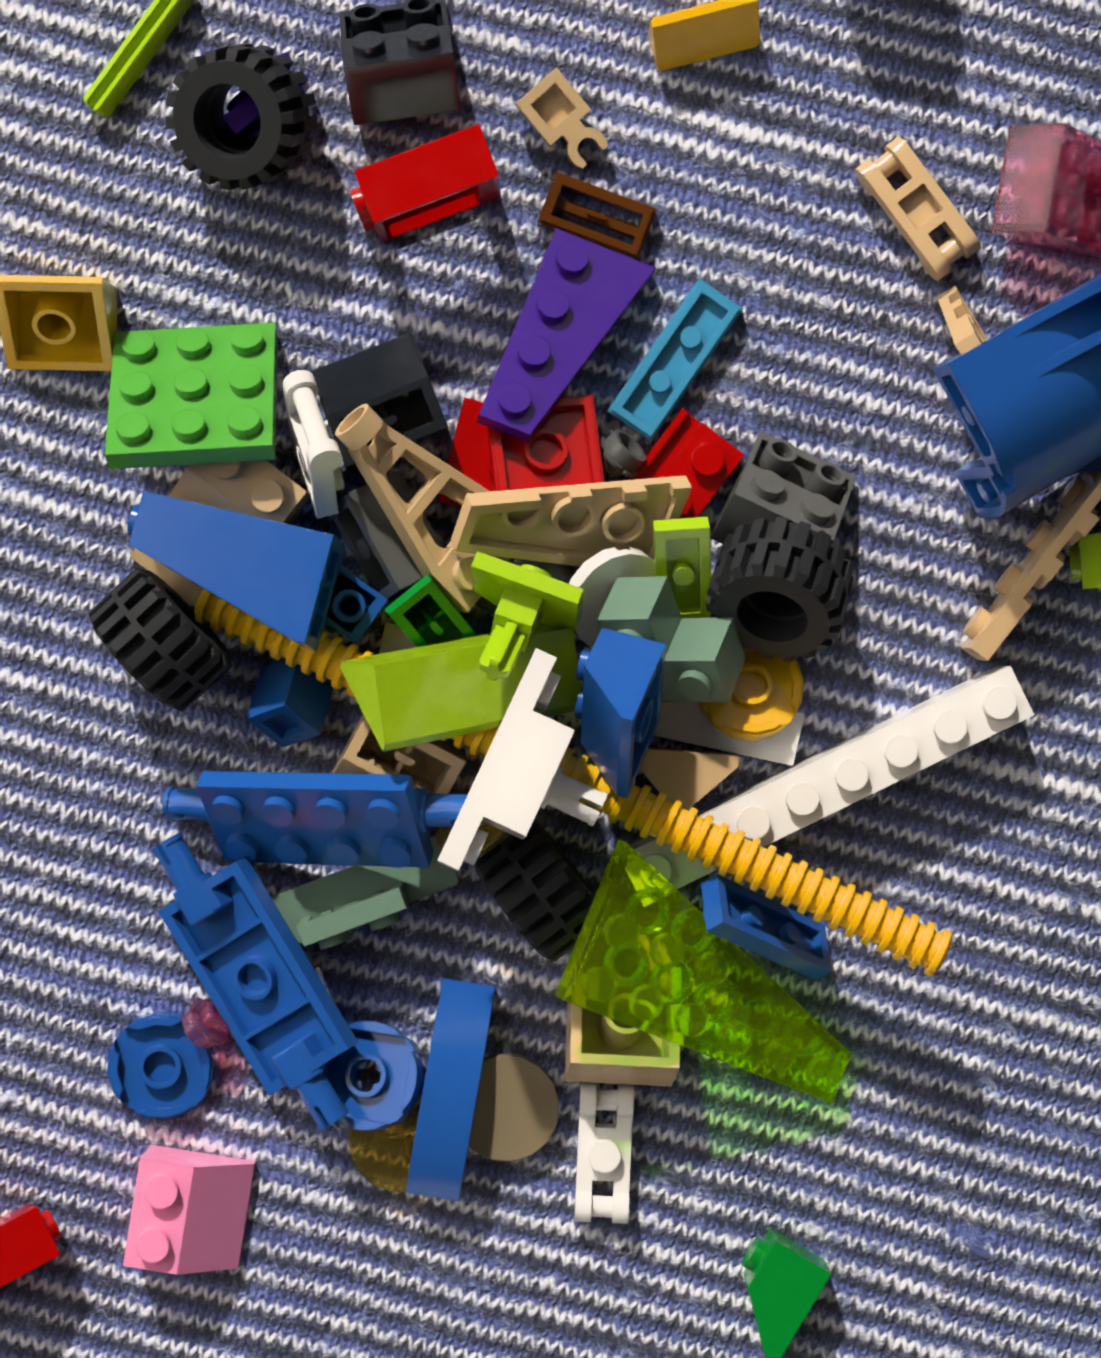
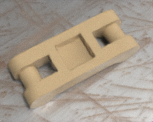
[854,137,981,281]

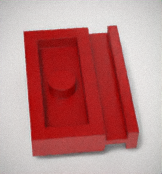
[629,408,744,519]

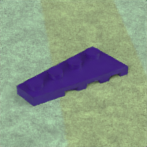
[477,228,656,442]

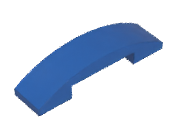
[405,978,495,1202]

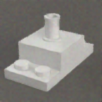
[437,648,608,872]

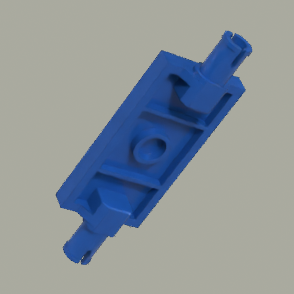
[162,771,468,868]
[151,832,358,1131]

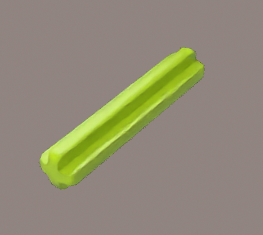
[83,0,194,118]

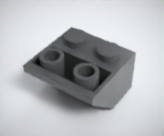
[711,431,856,544]

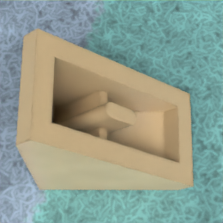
[640,747,740,811]

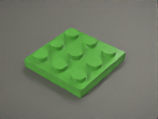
[105,322,278,469]

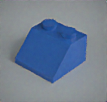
[574,628,666,798]

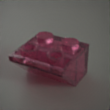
[991,123,1101,259]

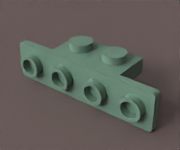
[271,834,459,950]

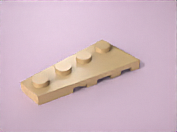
[961,471,1101,661]
[451,475,692,567]

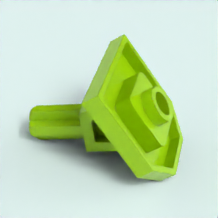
[471,551,584,681]

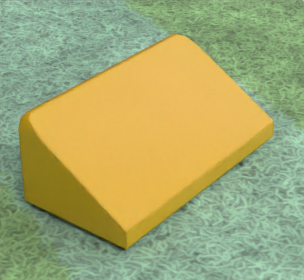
[648,0,761,71]

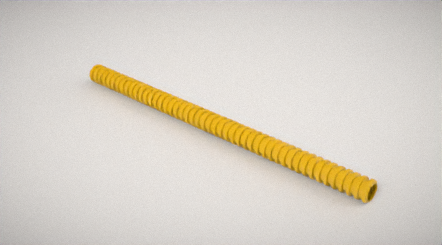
[194,589,953,977]

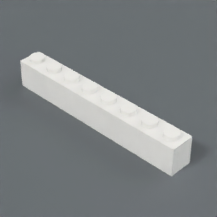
[616,666,1034,906]

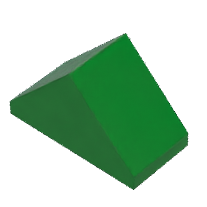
[385,574,477,647]

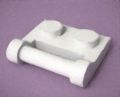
[282,370,344,519]

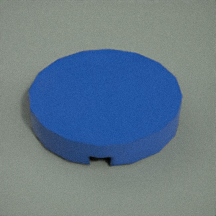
[107,1011,216,1120]

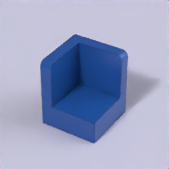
[246,659,333,748]

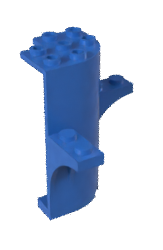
[932,273,1101,518]

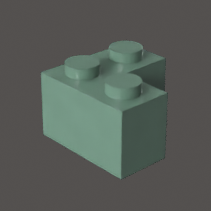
[597,576,746,702]

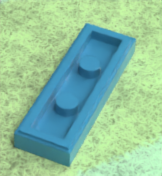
[607,278,743,443]

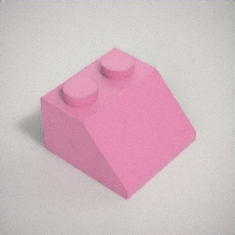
[123,1145,256,1275]

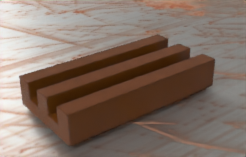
[537,172,657,260]

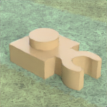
[514,67,608,169]

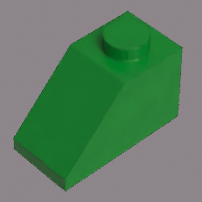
[742,1227,831,1358]

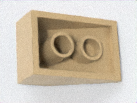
[130,460,311,607]
[565,909,680,1087]

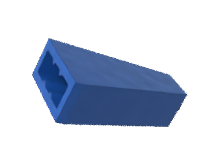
[127,491,345,652]

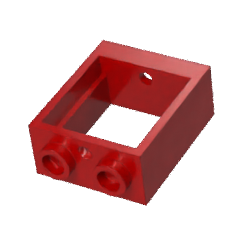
[350,124,501,243]

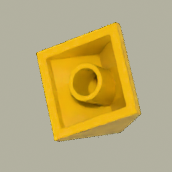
[0,275,118,371]

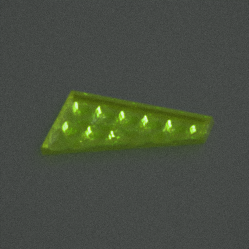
[554,839,852,1103]

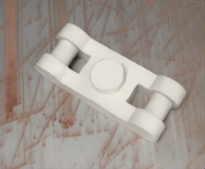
[574,1083,634,1224]

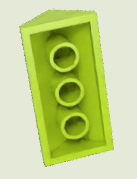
[340,624,581,752]

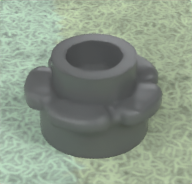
[599,429,646,478]

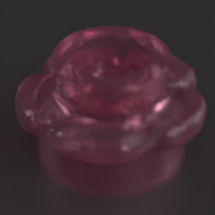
[182,998,231,1049]

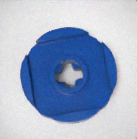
[323,1021,423,1131]

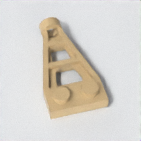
[335,404,511,612]

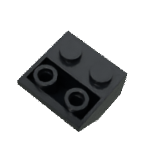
[339,0,461,125]
[311,332,450,472]

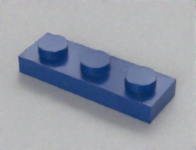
[701,874,832,980]

